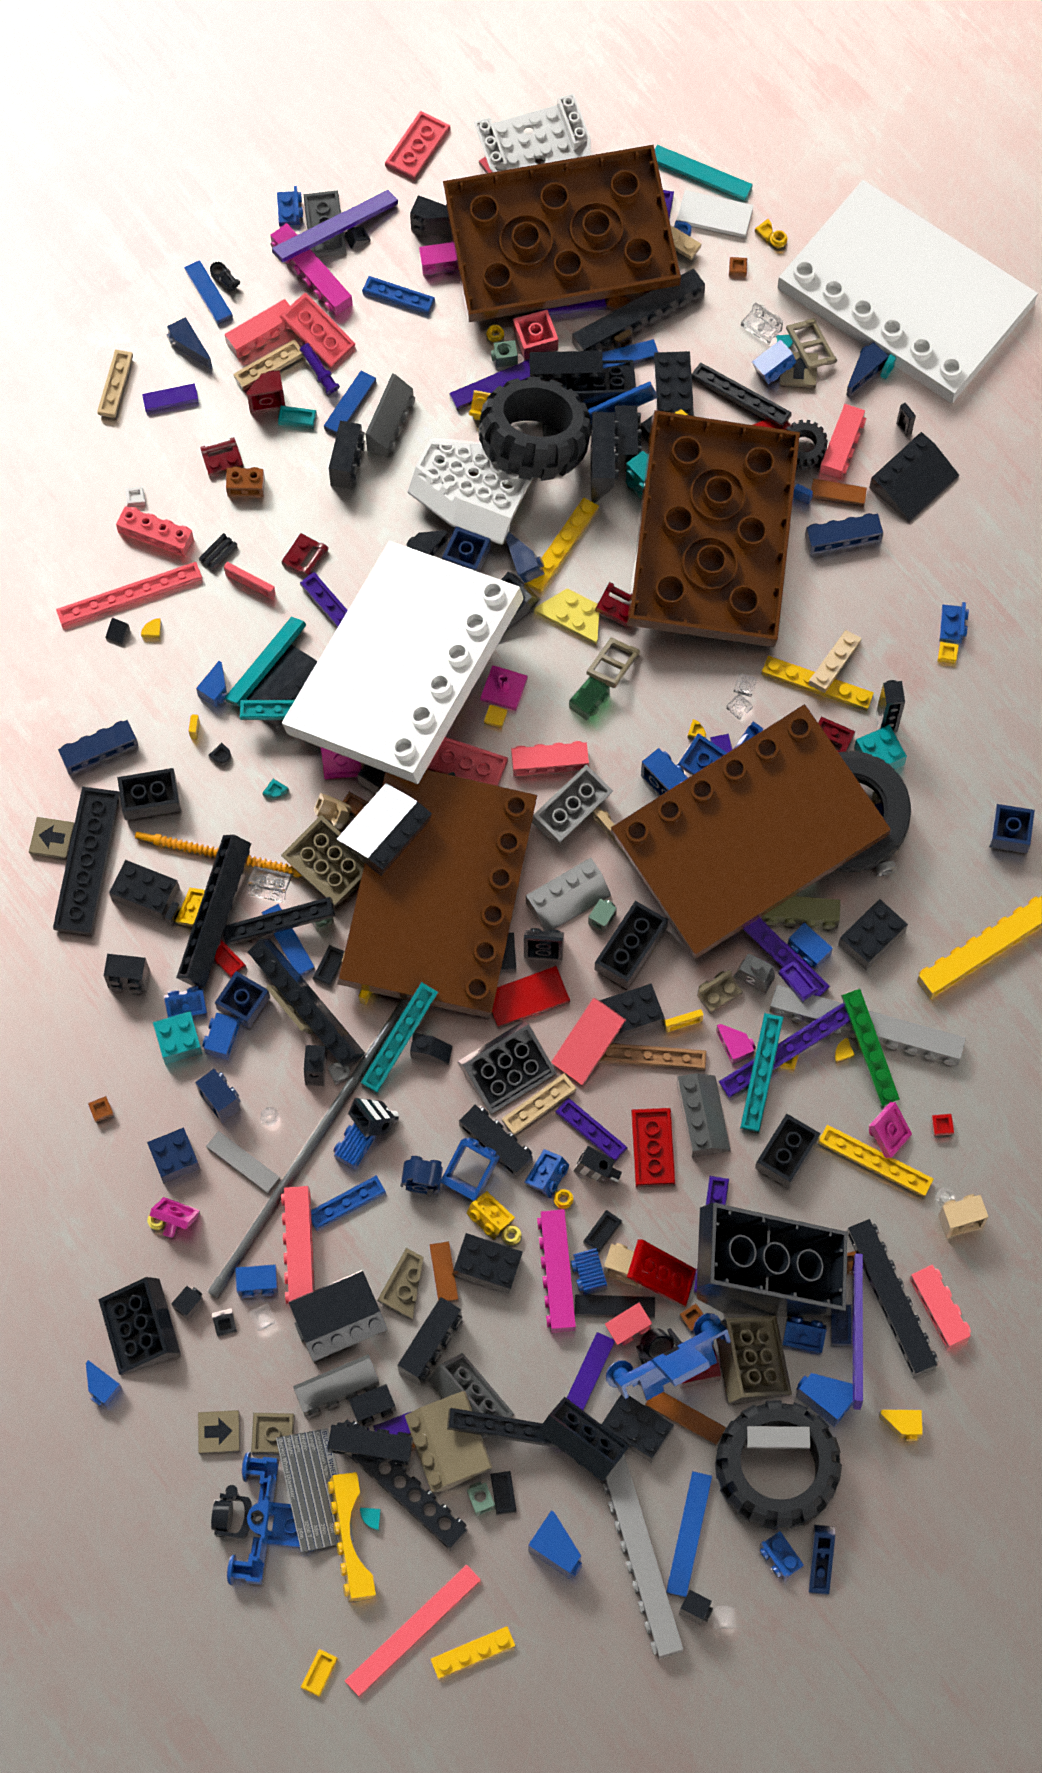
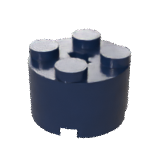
[400,1156,443,1195]

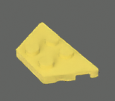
[534,588,599,645]

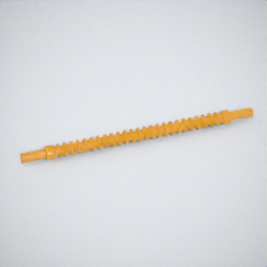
[135,831,303,878]

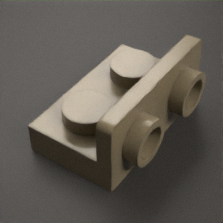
[697,970,743,1014]

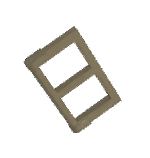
[786,318,837,369]
[586,637,640,688]
[266,985,314,1034]

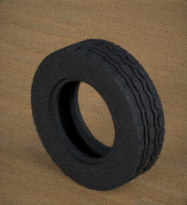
[835,751,911,873]

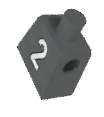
[733,954,775,994]

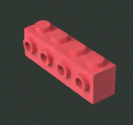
[116,506,194,557]

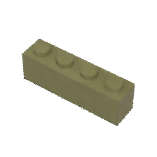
[761,896,841,929]

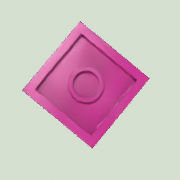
[480,665,528,711]
[321,747,362,779]
[869,1102,912,1158]
[149,1197,200,1237]

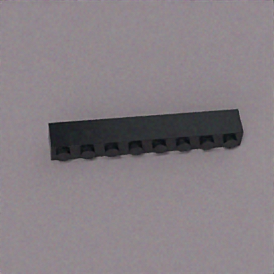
[572,268,705,351]
[176,834,252,987]
[248,939,366,1067]
[847,1219,939,1378]

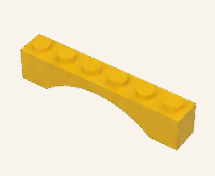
[328,1472,376,1602]

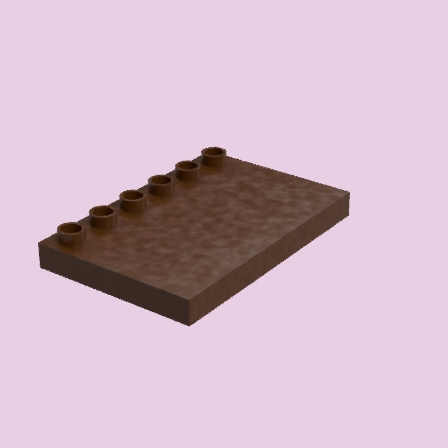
[443,144,681,322]
[627,410,800,647]
[611,704,891,959]
[337,770,537,1018]

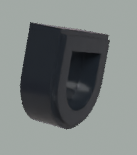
[208,742,231,766]

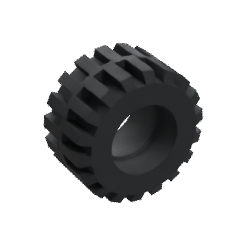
[786,420,828,470]

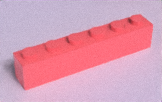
[281,1186,315,1307]

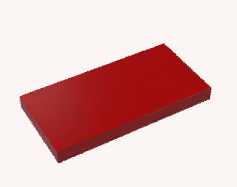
[492,966,570,1028]
[631,1108,675,1187]
[627,1239,697,1307]

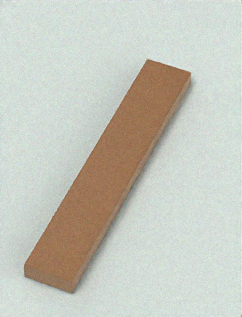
[598,1043,707,1071]

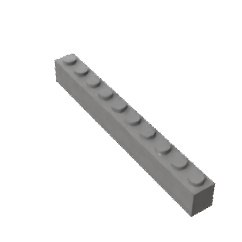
[769,985,966,1065]
[602,1455,683,1659]

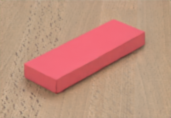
[224,562,276,599]

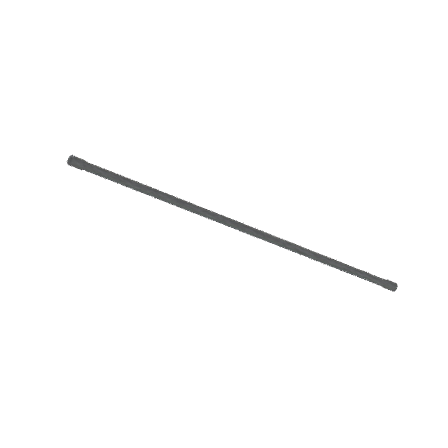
[207,999,410,1298]

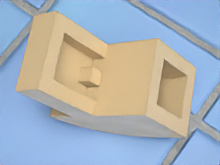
[313,793,352,829]

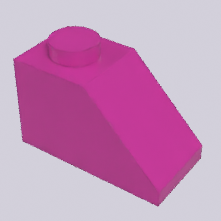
[716,1024,756,1065]

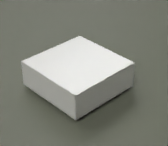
[125,486,146,507]

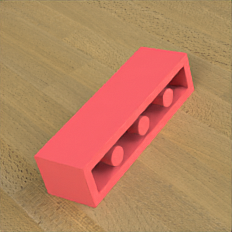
[224,299,290,359]
[820,404,867,479]
[511,741,589,776]
[909,1264,971,1350]

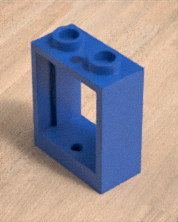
[441,1137,500,1201]

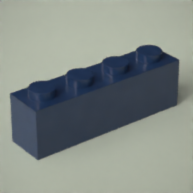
[805,513,883,554]
[58,719,138,775]

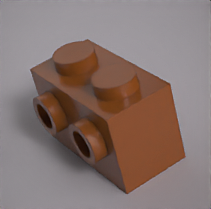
[226,467,265,497]

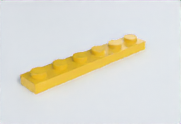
[525,497,599,593]
[761,656,874,711]
[818,1125,934,1197]

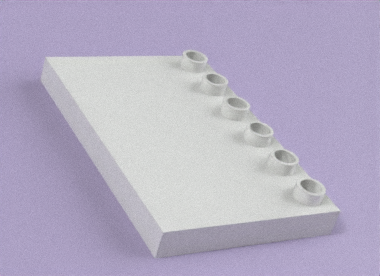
[777,180,1038,404]
[282,541,524,784]

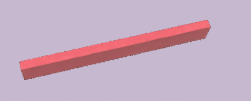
[56,562,203,627]
[345,1565,481,1697]

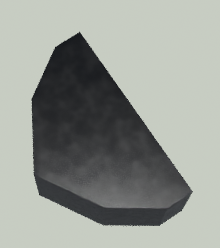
[697,1202,848,1317]

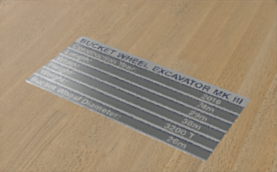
[276,1428,354,1552]

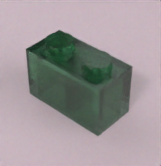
[569,676,611,721]

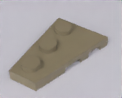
[377,1248,424,1320]

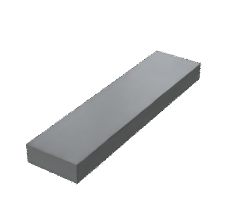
[206,1131,280,1194]

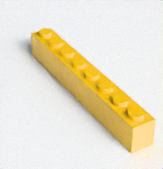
[917,896,1042,1000]

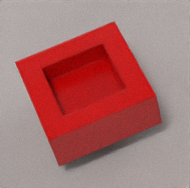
[931,1114,954,1136]

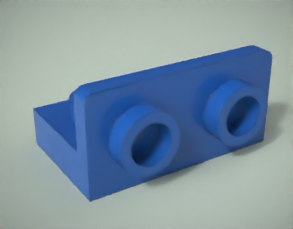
[277,186,303,226]
[939,602,969,643]
[164,986,207,1018]
[524,1149,569,1198]
[782,1316,827,1353]
[759,1531,804,1580]

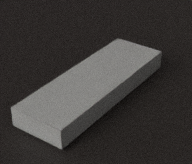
[747,1426,810,1449]

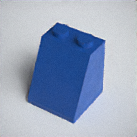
[796,1373,853,1427]
[528,1510,582,1579]

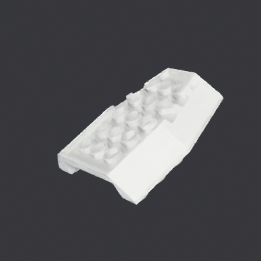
[474,93,591,172]
[408,438,533,545]

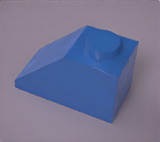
[196,661,227,708]
[86,1360,122,1407]

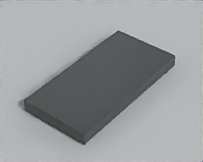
[303,190,346,257]

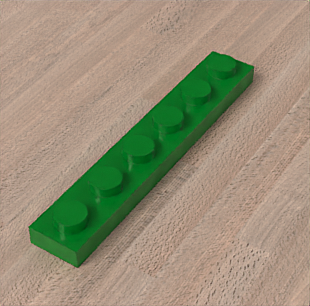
[841,988,900,1106]

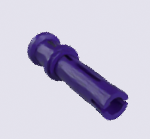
[299,343,340,395]

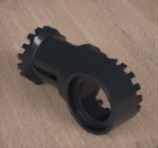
[210,261,241,292]

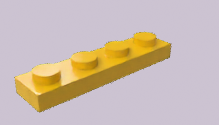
[430,1626,515,1679]

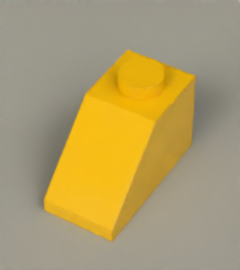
[879,1410,922,1442]

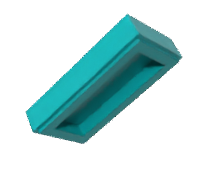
[278,406,317,429]

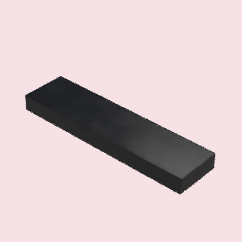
[574,1294,655,1318]

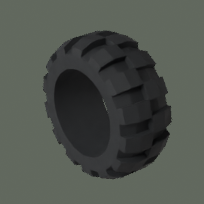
[478,377,592,481]
[715,1400,842,1530]

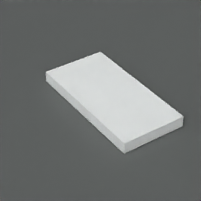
[677,190,753,238]

